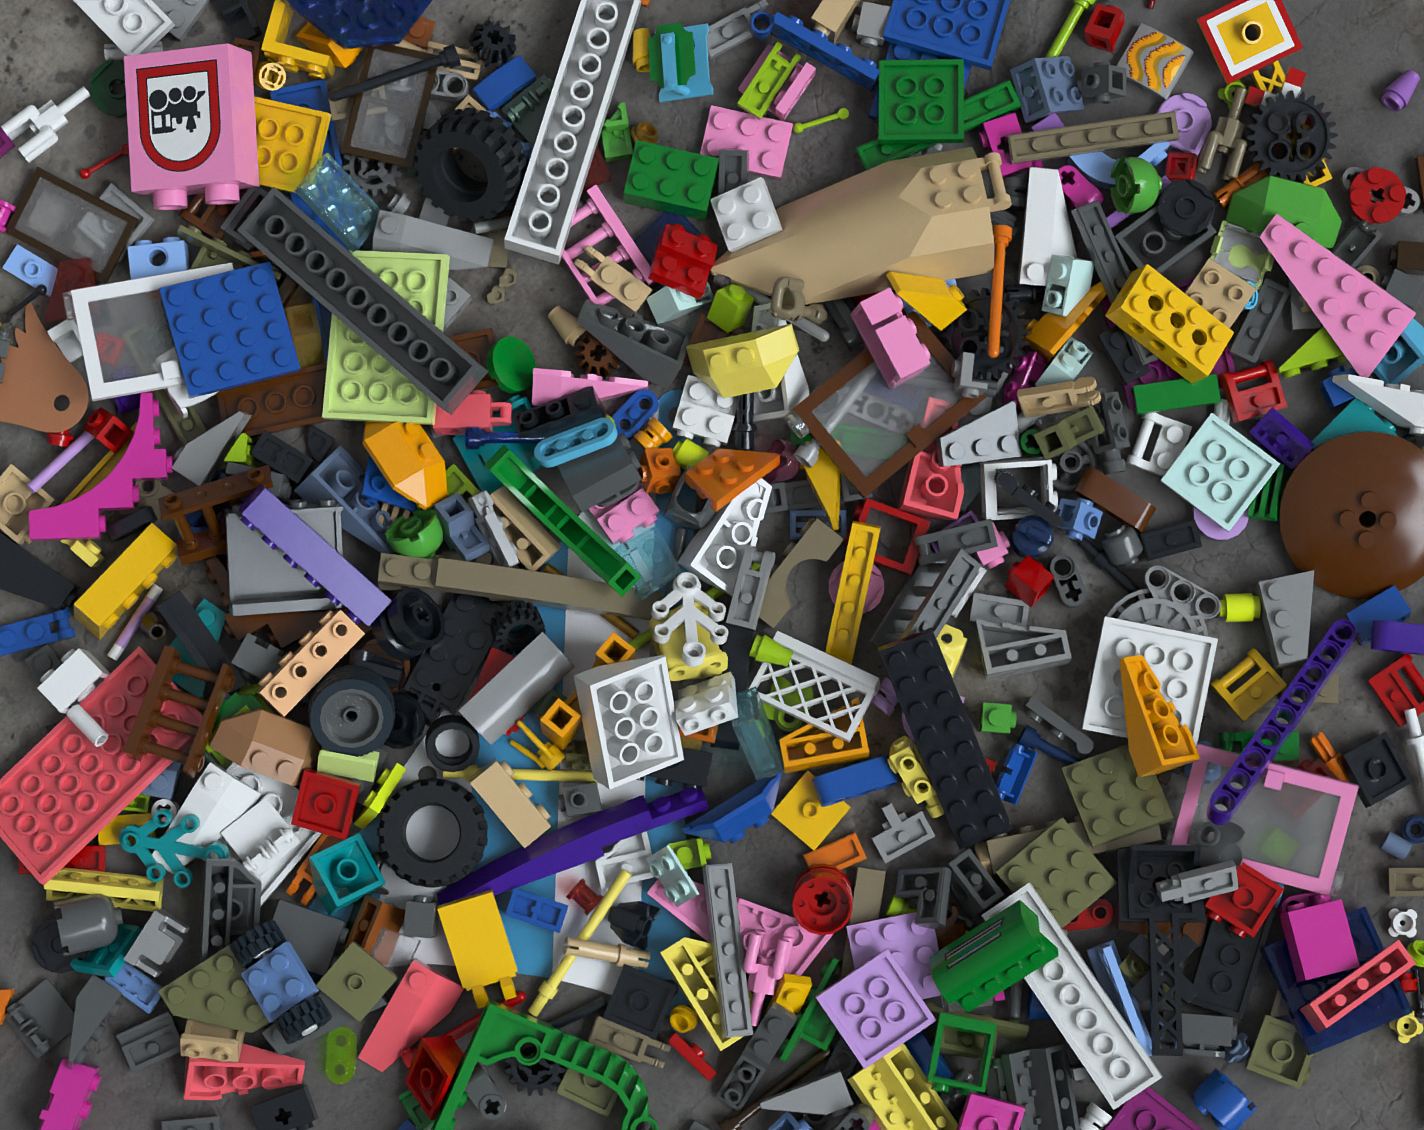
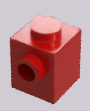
[83,407,133,454]
[1005,555,1054,608]

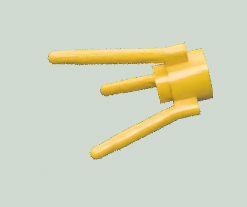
[510,713,566,771]

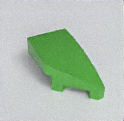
[601,102,633,163]

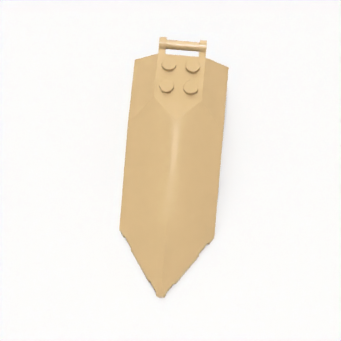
[710,147,1012,305]

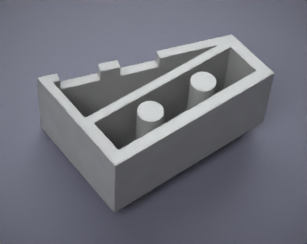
[974,619,1072,680]

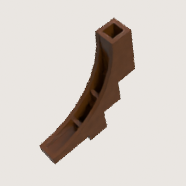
[205,555,373,649]

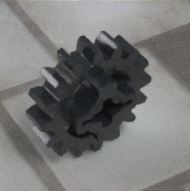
[504,1042,566,1096]

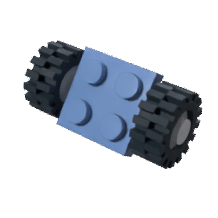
[230,920,332,1044]

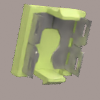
[1210,220,1275,292]

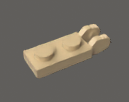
[573,245,653,313]
[1017,376,1101,418]

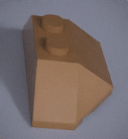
[209,708,320,786]

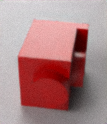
[1084,4,1125,53]

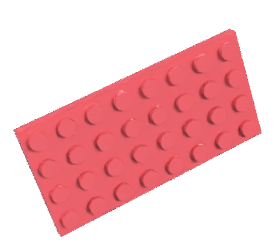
[0,646,203,885]

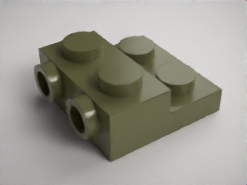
[1245,1014,1321,1089]

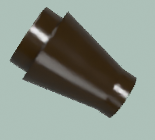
[140,611,168,640]

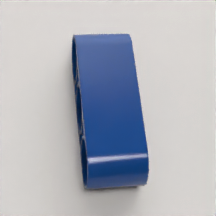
[812,755,898,807]

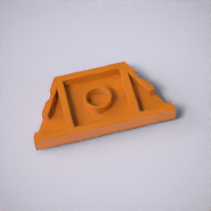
[685,448,780,512]

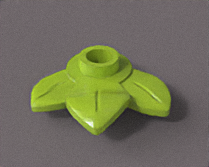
[757,676,813,732]

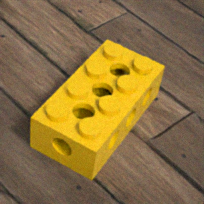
[1105,264,1234,384]

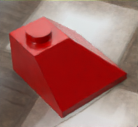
[404,1036,464,1120]

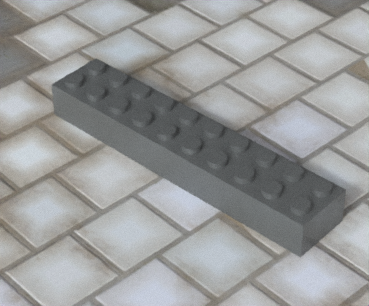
[237,187,488,415]

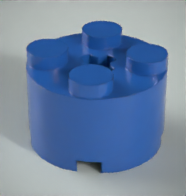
[1192,1068,1258,1130]

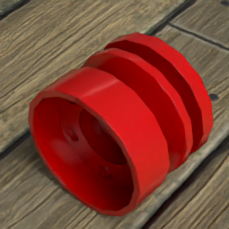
[792,864,853,935]

